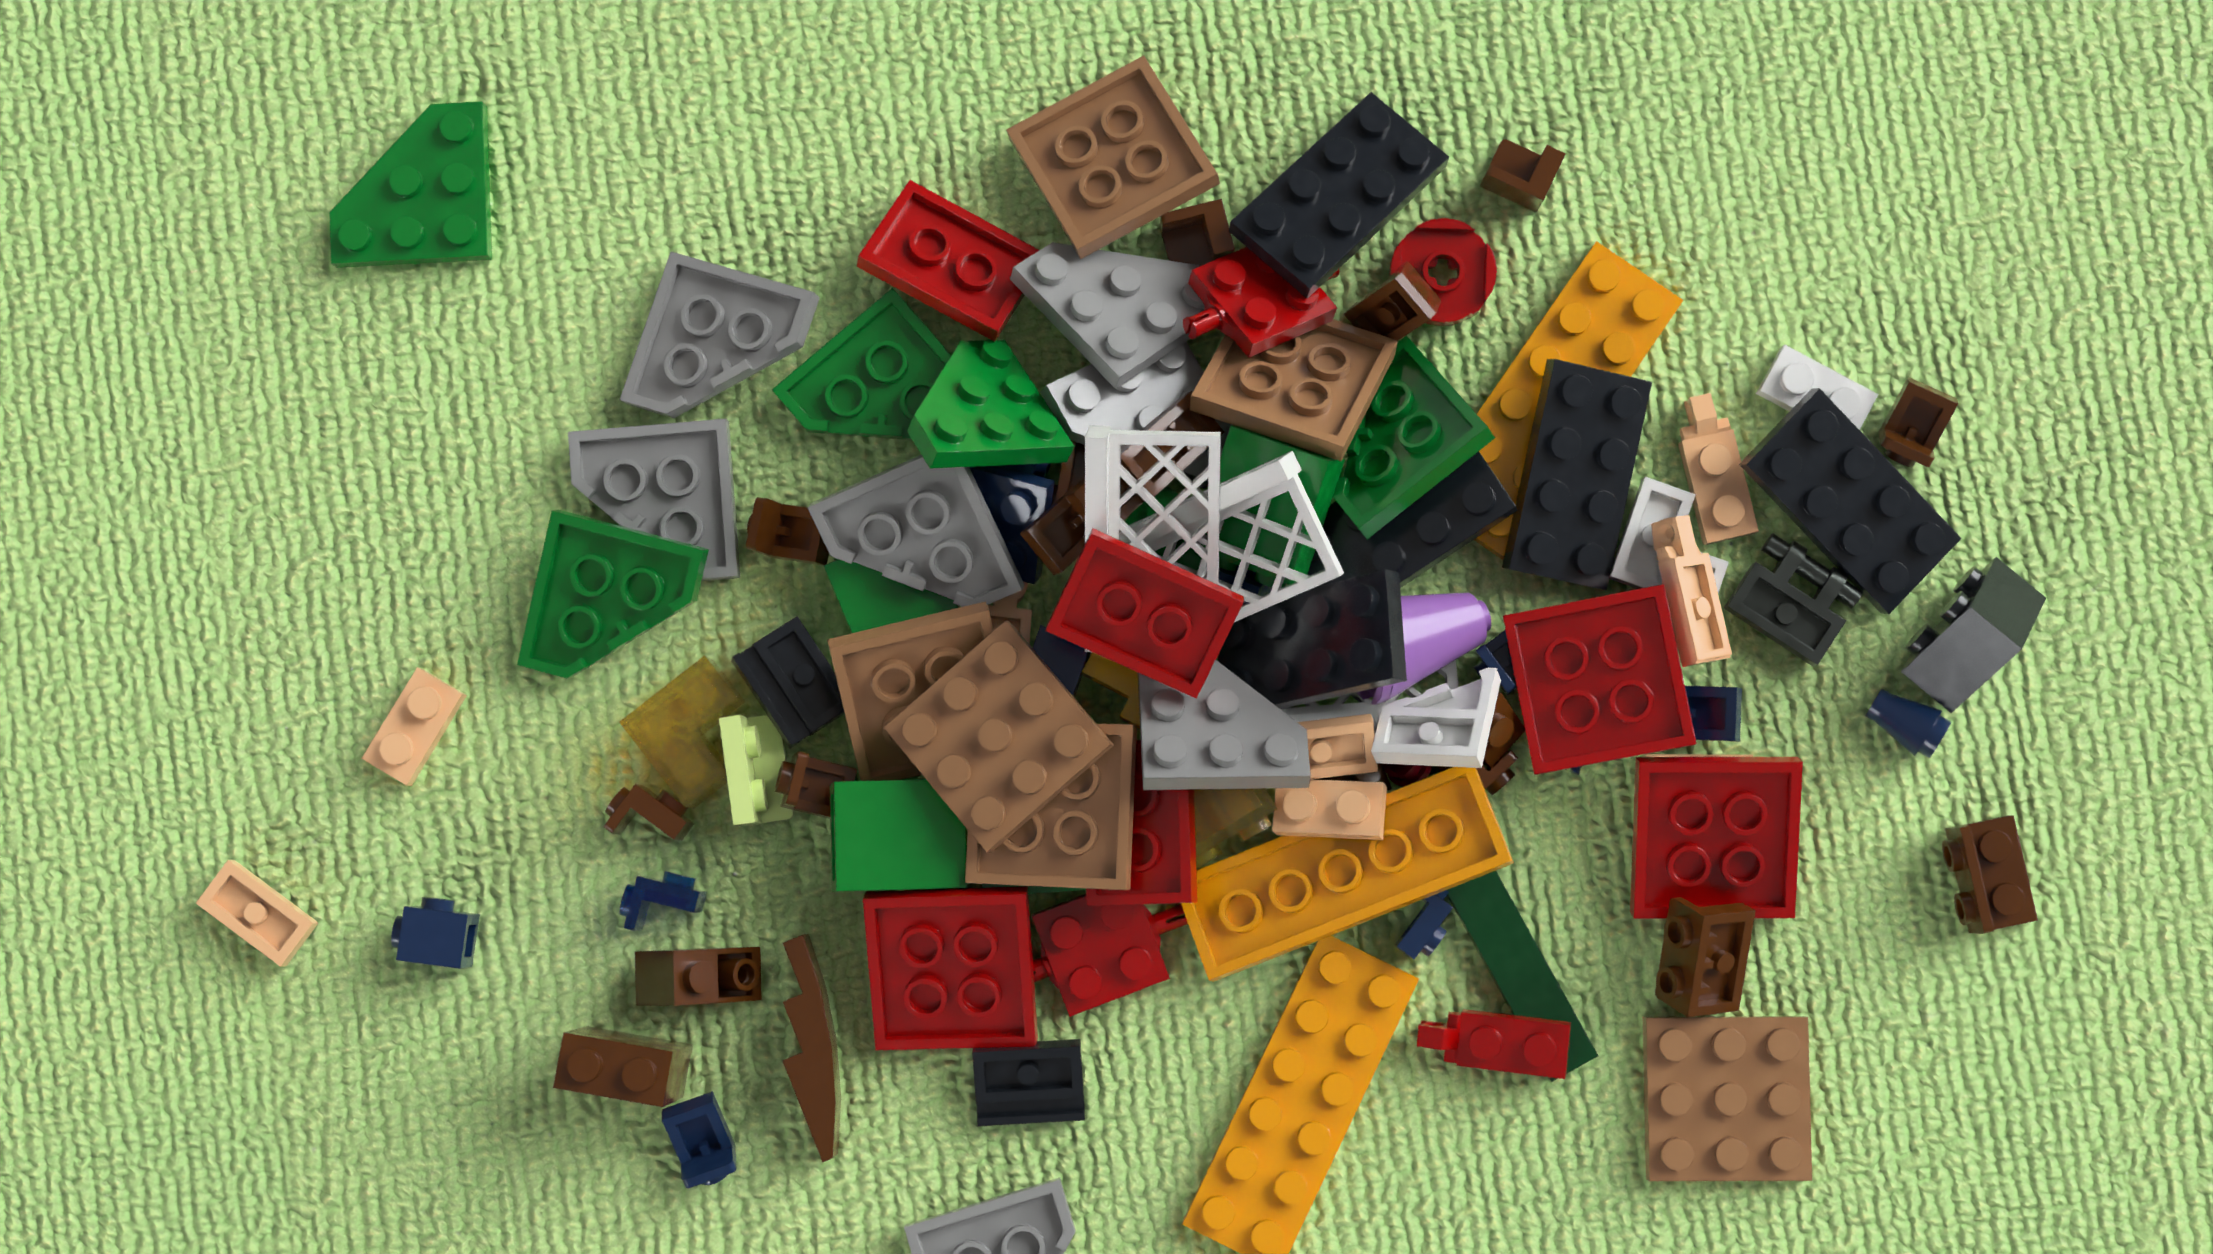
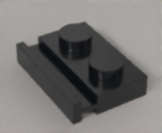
[731,616,845,749]
[972,1039,1085,1126]

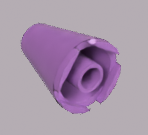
[1356,593,1491,705]

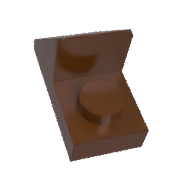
[1344,261,1441,341]

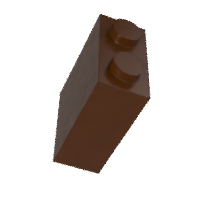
[553,1026,693,1107]

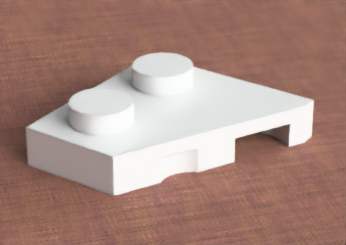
[1371,668,1501,768]

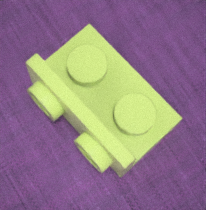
[719,715,794,827]

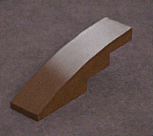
[1020,391,1225,575]
[783,934,841,1162]

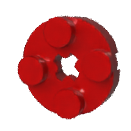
[1389,218,1497,326]

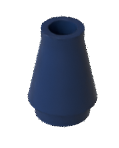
[1865,689,1951,758]

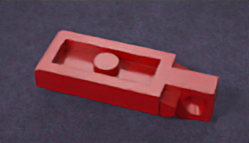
[1417,1009,1571,1079]

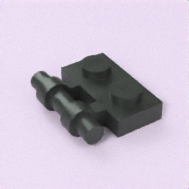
[1724,533,1863,666]

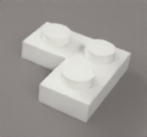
[1756,345,1879,430]
[1609,477,1729,593]

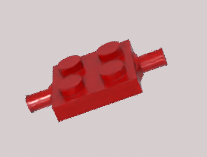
[1183,247,1340,358]
[1032,894,1188,1017]

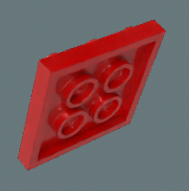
[1503,584,1697,775]
[1630,757,1803,919]
[863,886,1038,1050]

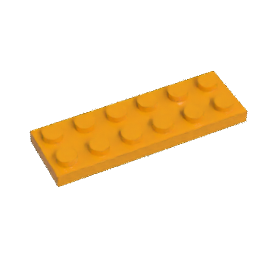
[1474,241,1684,560]
[1181,767,1514,982]
[1182,936,1419,1254]

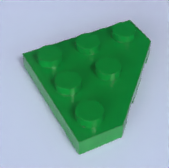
[329,101,492,268]
[772,287,951,440]
[1333,335,1495,539]
[907,339,1075,469]
[517,510,709,679]

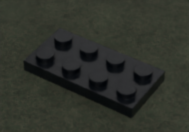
[1229,92,1449,298]
[1502,359,1652,590]
[1739,388,1962,614]
[1307,451,1518,588]
[1218,569,1407,709]

